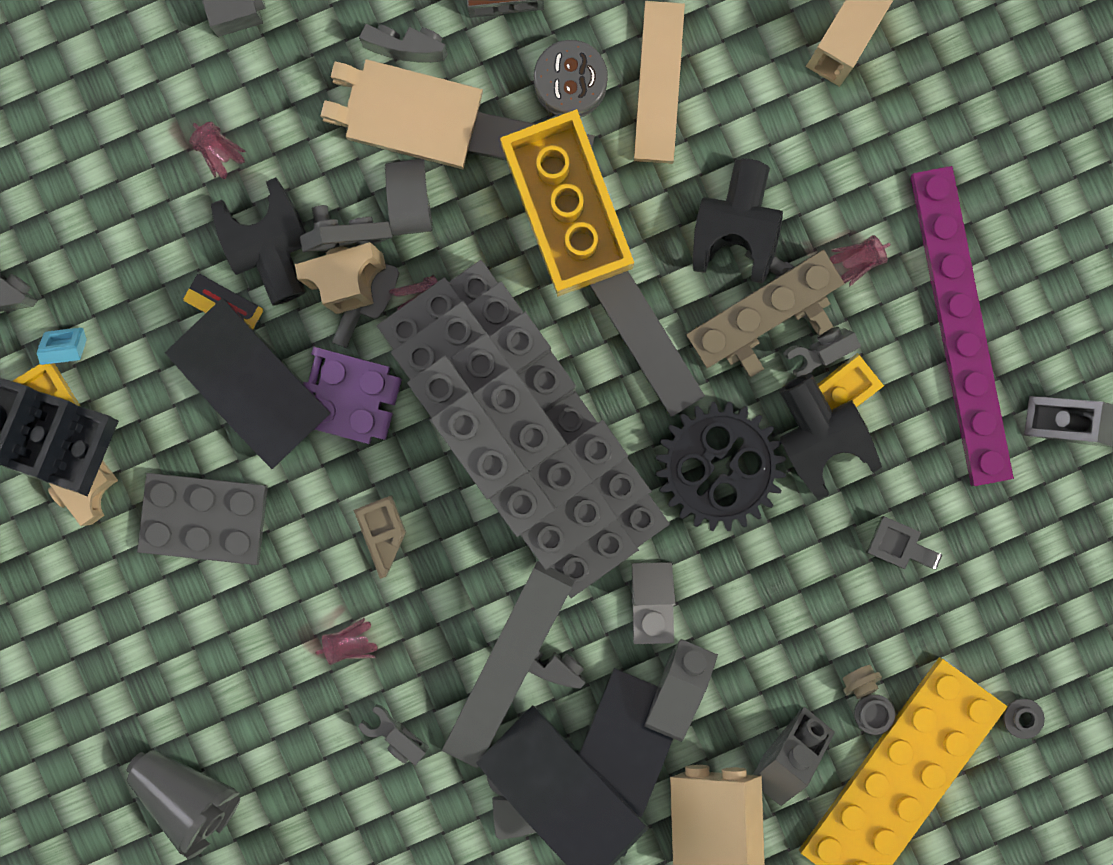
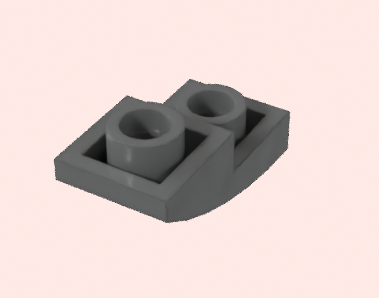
[359,24,448,63]
[528,650,586,689]

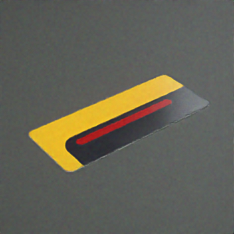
[184,274,263,329]

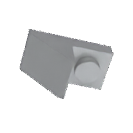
[632,562,675,644]

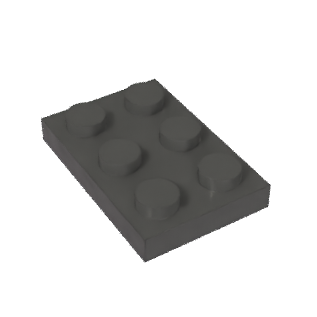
[137,473,268,565]

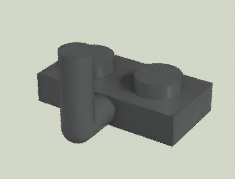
[300,205,392,254]

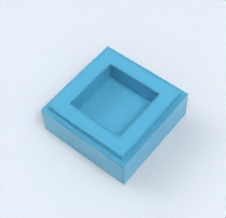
[37,327,87,365]

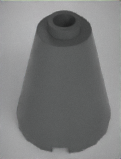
[126,750,240,859]

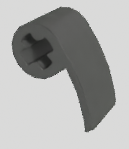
[385,159,433,236]

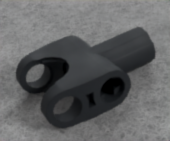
[693,158,783,284]
[211,177,306,306]
[779,373,882,500]

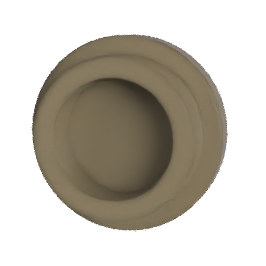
[842,665,882,699]

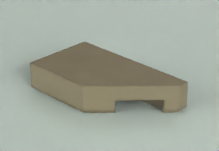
[354,495,406,579]

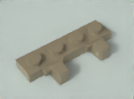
[686,250,844,378]

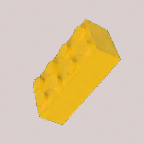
[500,109,634,297]

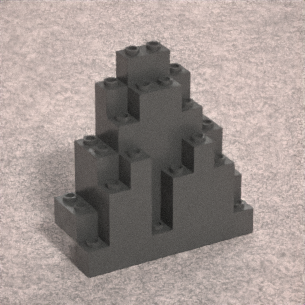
[376,260,670,598]

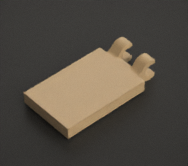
[320,59,483,169]

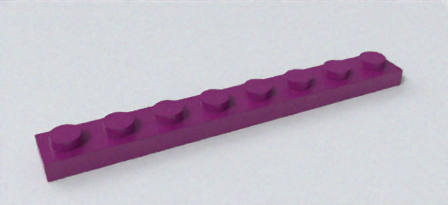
[910,166,1014,486]

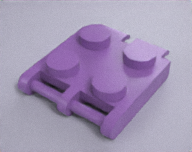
[304,347,402,444]

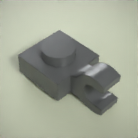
[783,327,861,377]
[866,516,943,569]
[358,704,429,766]

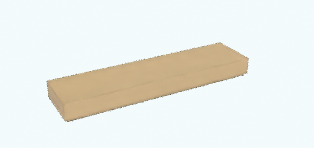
[634,1,685,164]

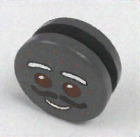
[534,40,608,118]

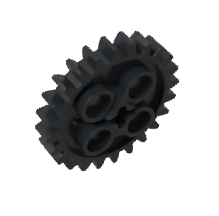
[655,402,786,531]

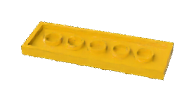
[799,657,1008,865]

